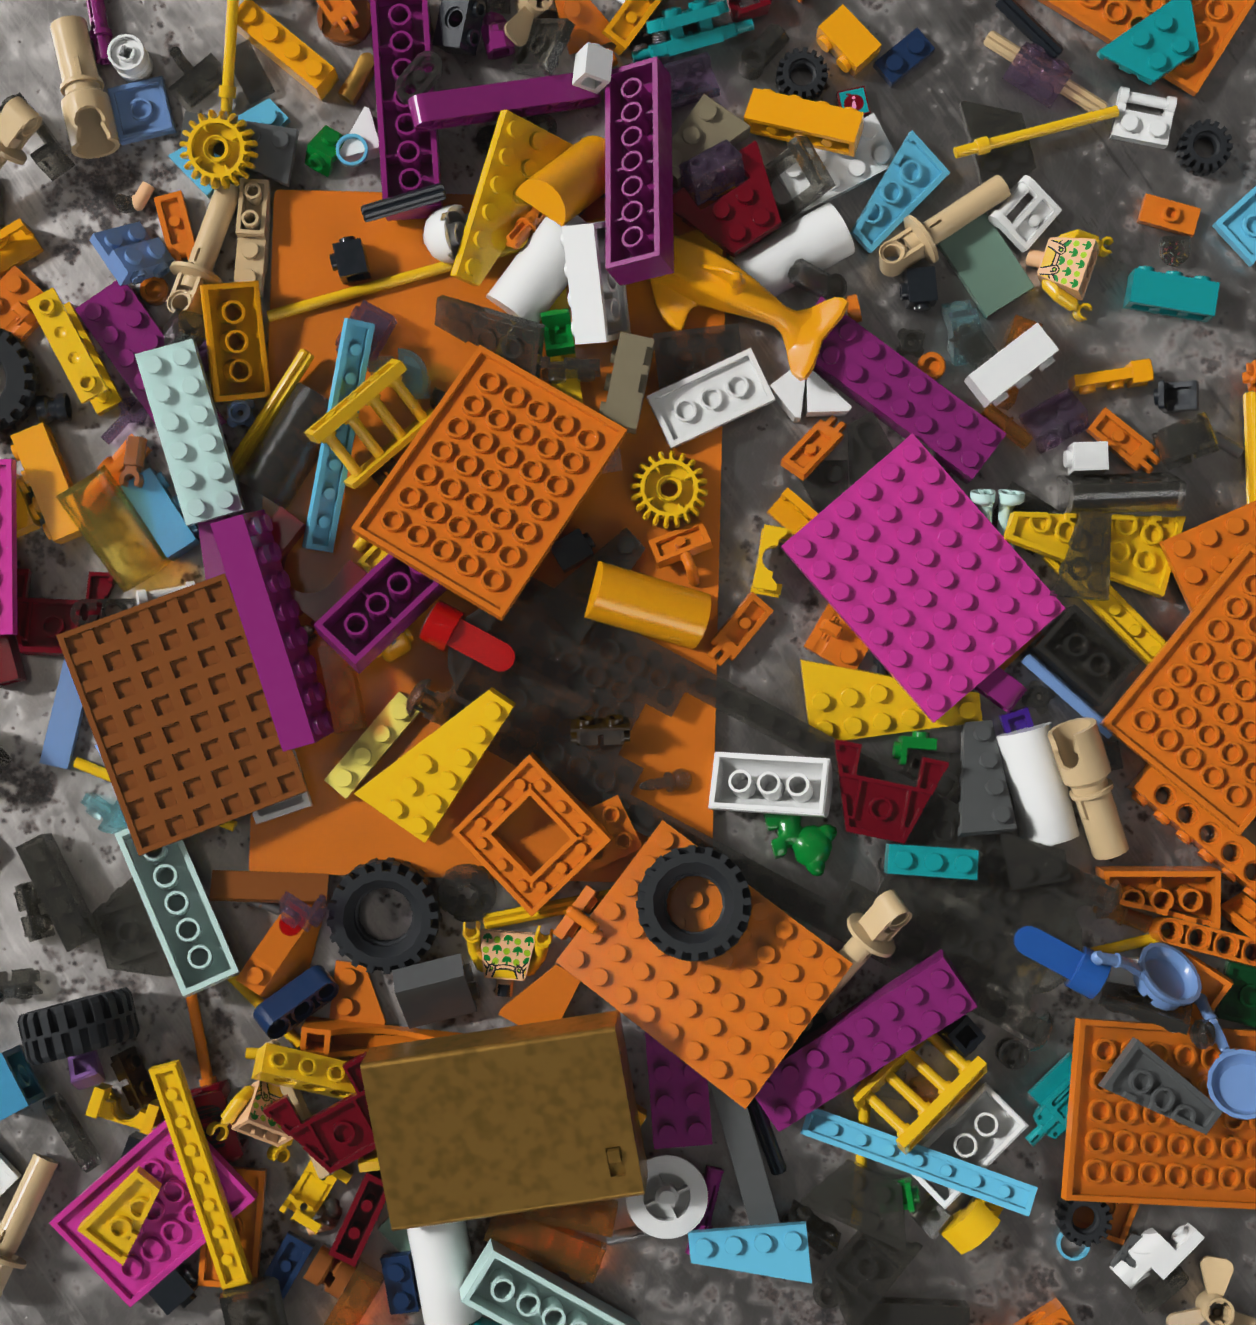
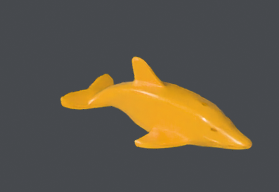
[649,230,849,381]

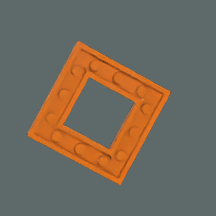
[452,752,614,917]

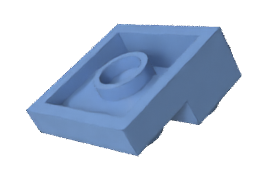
[90,221,174,286]

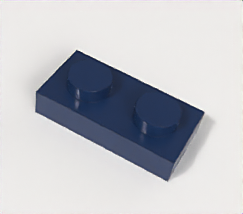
[873,28,935,88]
[258,1230,315,1300]
[380,1251,421,1315]

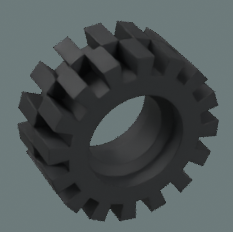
[775,47,828,101]
[1176,119,1233,176]
[1054,1199,1113,1247]

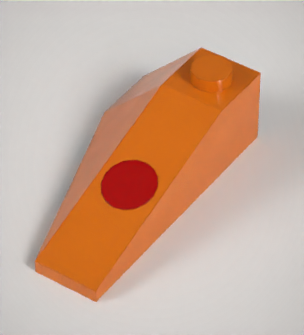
[235,894,330,999]

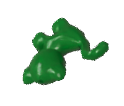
[764,814,837,876]

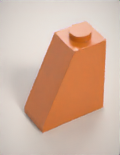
[498,963,580,1025]

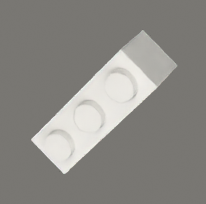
[964,322,1059,408]

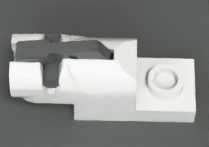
[1109,1223,1205,1290]

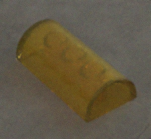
[55,464,172,593]

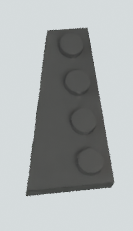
[180,111,299,188]
[958,720,1017,837]
[1098,1037,1222,1135]

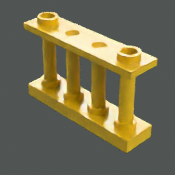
[27,288,125,416]
[304,359,434,489]
[853,1033,988,1155]

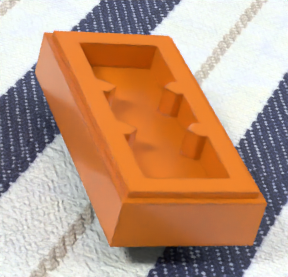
[1137,193,1201,238]

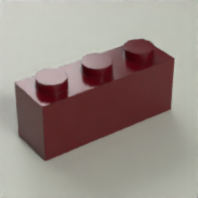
[328,1170,386,1267]

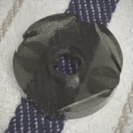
[438,864,497,922]

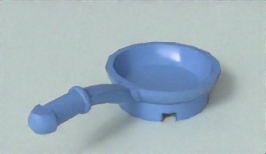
[1091,943,1202,1011]
[1194,993,1256,1120]

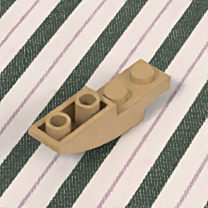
[233,178,270,297]

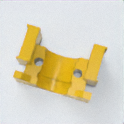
[751,524,792,598]
[85,1082,163,1135]
[279,1160,353,1235]

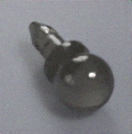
[639,768,692,792]

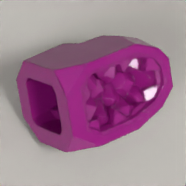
[481,12,515,60]

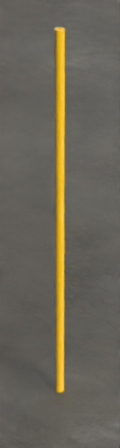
[266,180,736,322]

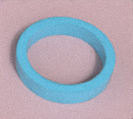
[336,134,369,167]
[1056,1232,1090,1261]

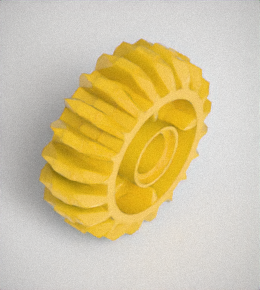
[179,109,258,190]
[630,451,708,529]

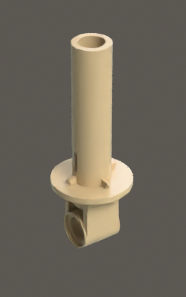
[0,96,42,169]
[879,174,1011,277]
[167,182,239,326]
[817,890,912,1014]
[0,1153,59,1297]

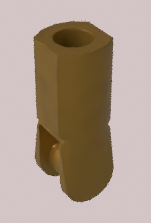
[338,52,375,106]

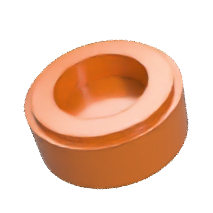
[140,277,170,306]
[845,294,862,323]
[916,352,946,381]

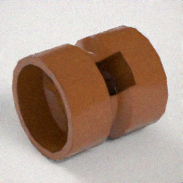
[303,1244,358,1299]

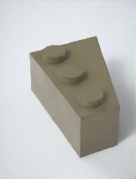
[672,94,751,189]
[599,332,655,434]

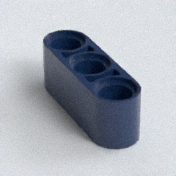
[253,965,339,1039]

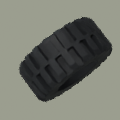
[17,987,140,1065]

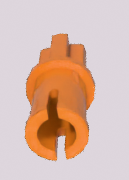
[506,207,546,250]

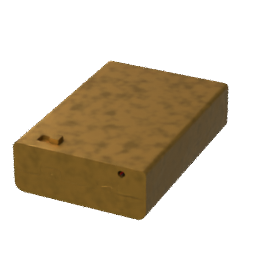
[360,1010,648,1231]

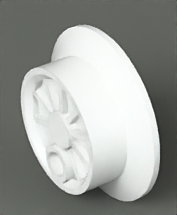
[626,1155,708,1239]

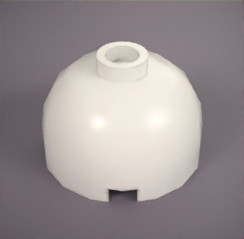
[423,204,469,263]

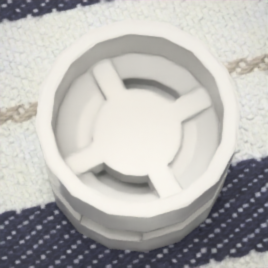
[107,34,154,83]

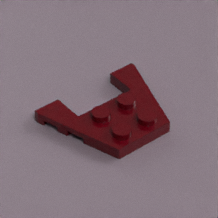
[673,141,781,257]
[16,568,117,657]
[834,739,949,843]
[263,1051,376,1174]

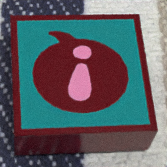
[836,86,871,117]

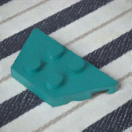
[1096,0,1199,85]

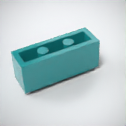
[1123,266,1220,323]
[884,843,979,880]

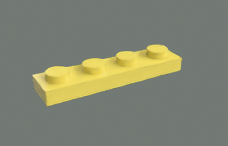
[324,691,422,799]

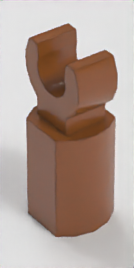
[119,436,148,488]

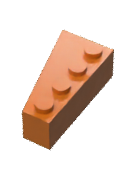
[1095,866,1221,929]

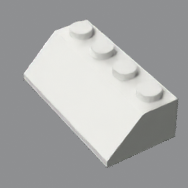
[561,221,631,345]

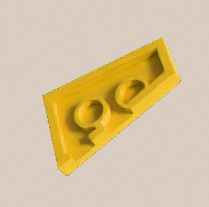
[78,1166,162,1266]

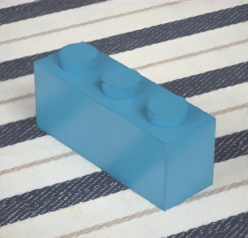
[121,467,201,561]

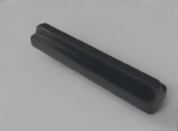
[995,0,1064,61]
[361,183,446,222]
[747,1097,786,1175]

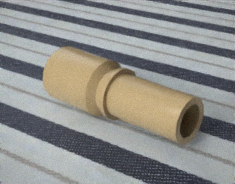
[50,15,120,159]
[1048,717,1129,860]

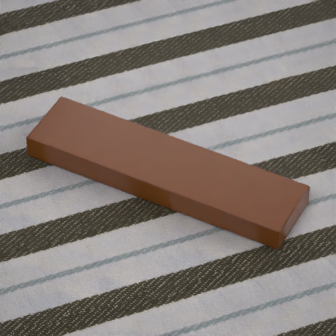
[209,870,330,905]

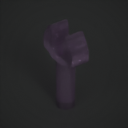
[101,396,148,444]

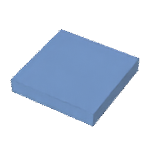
[107,76,177,145]

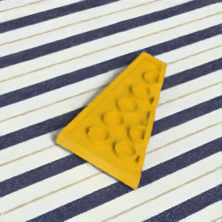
[450,110,573,286]
[1003,511,1186,598]
[800,659,983,745]
[353,687,516,843]

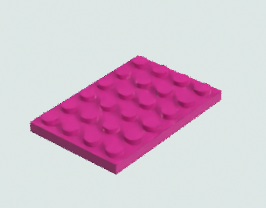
[49,1120,258,1307]

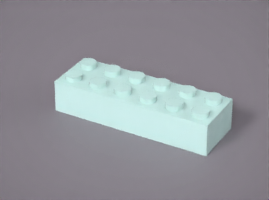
[135,339,246,526]
[114,828,240,998]
[459,1238,641,1325]

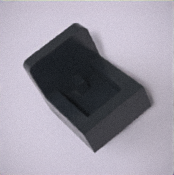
[1154,380,1199,413]

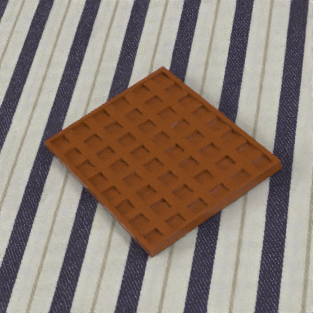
[56,573,308,856]

